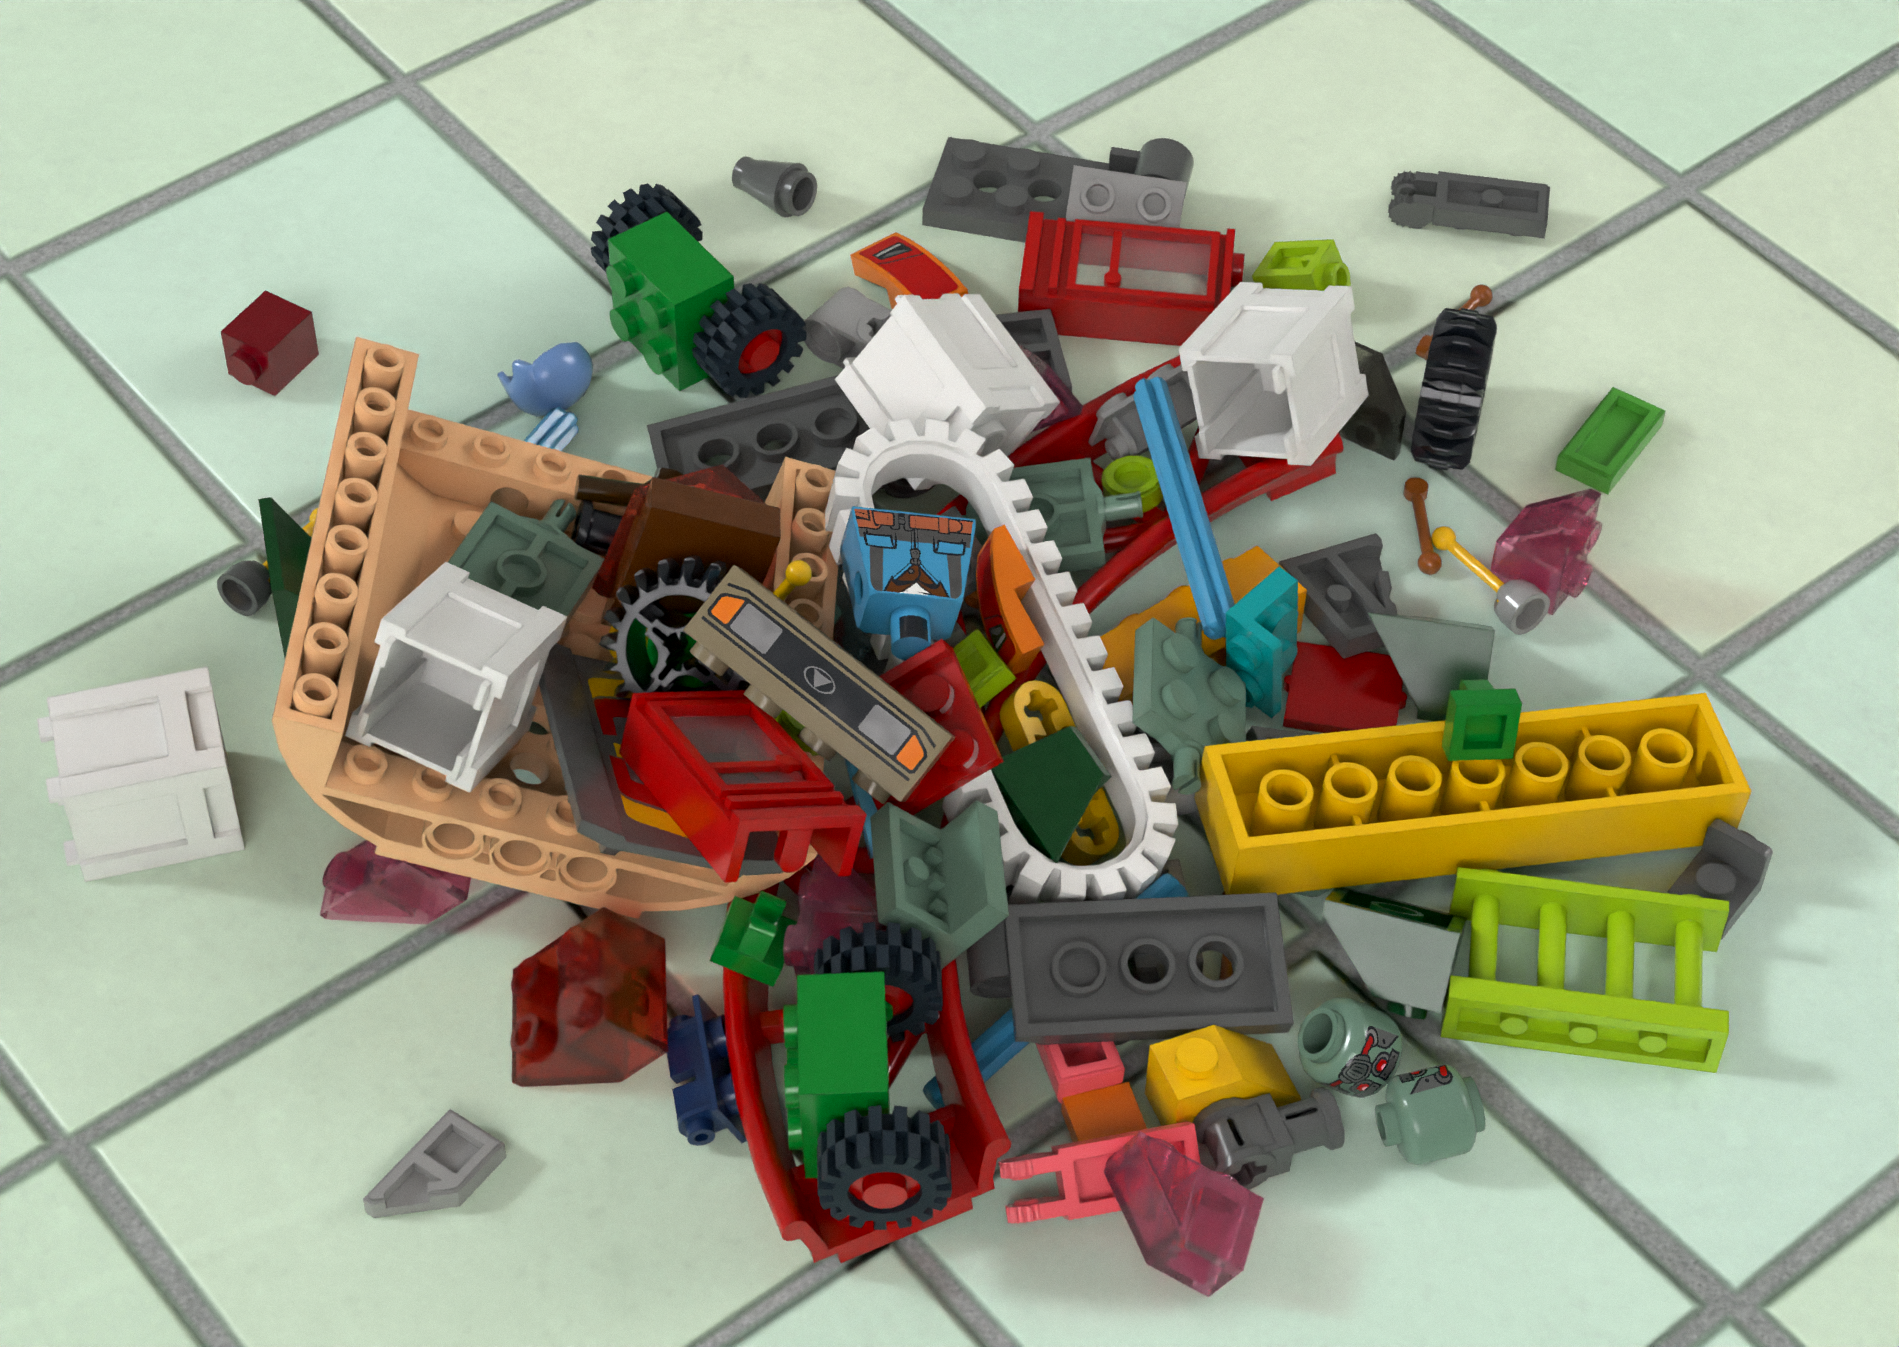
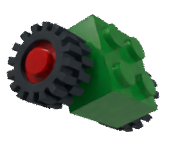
[590,183,807,398]
[783,922,952,1230]

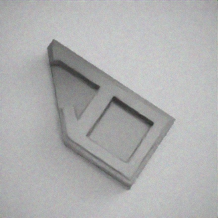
[363,1109,506,1218]

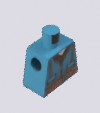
[840,506,976,660]

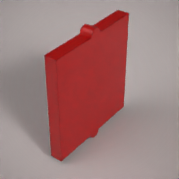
[1283,641,1407,733]

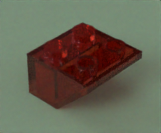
[510,907,668,1087]

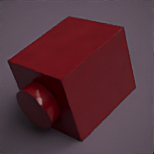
[220,290,319,396]

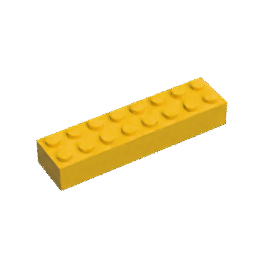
[1194,693,1752,895]

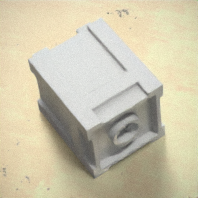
[1179,282,1369,466]
[835,293,1060,490]
[345,562,567,793]
[37,667,245,882]

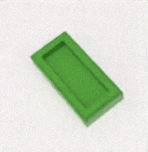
[1555,387,1666,495]

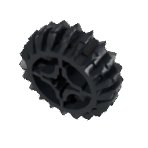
[1411,308,1497,470]
[599,555,750,698]

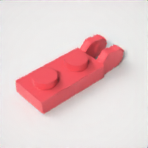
[998,1121,1205,1224]

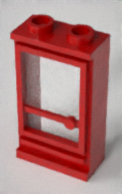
[1018,211,1245,346]
[619,690,867,883]

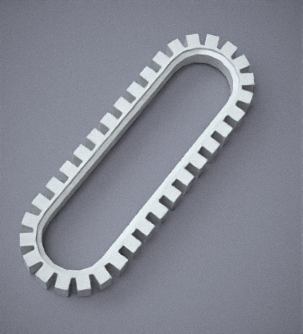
[825,418,1178,905]

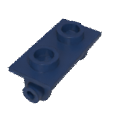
[663,994,747,1146]

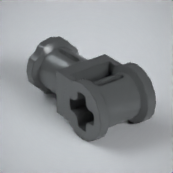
[1192,1087,1345,1193]

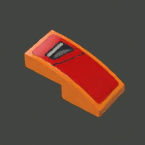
[850,232,969,309]
[976,524,1045,675]

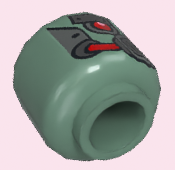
[1298,997,1402,1098]
[1375,1065,1485,1164]

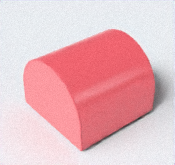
[1035,1041,1125,1104]

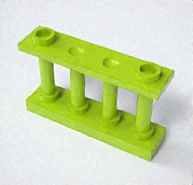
[1440,867,1729,1073]

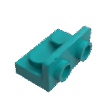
[1225,567,1298,719]

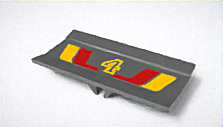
[539,643,783,879]

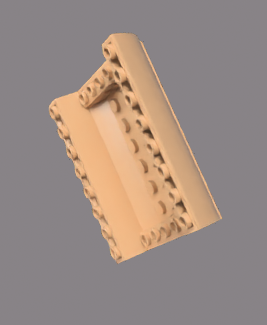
[272,337,838,919]

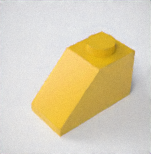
[1145,1025,1301,1126]

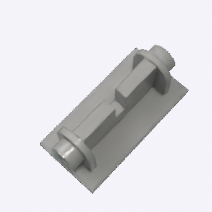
[1066,165,1187,228]
[1088,364,1197,460]

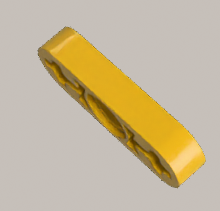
[1000,680,1119,866]

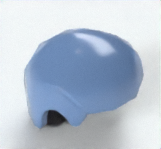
[497,342,593,417]

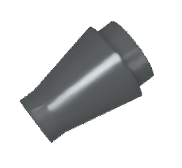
[732,156,817,218]

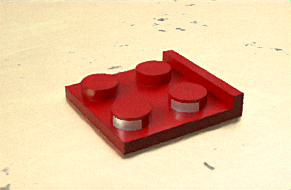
[871,639,1004,815]

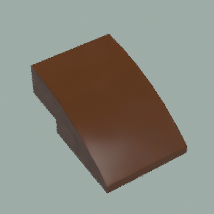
[601,477,781,626]

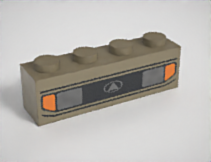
[683,565,956,804]

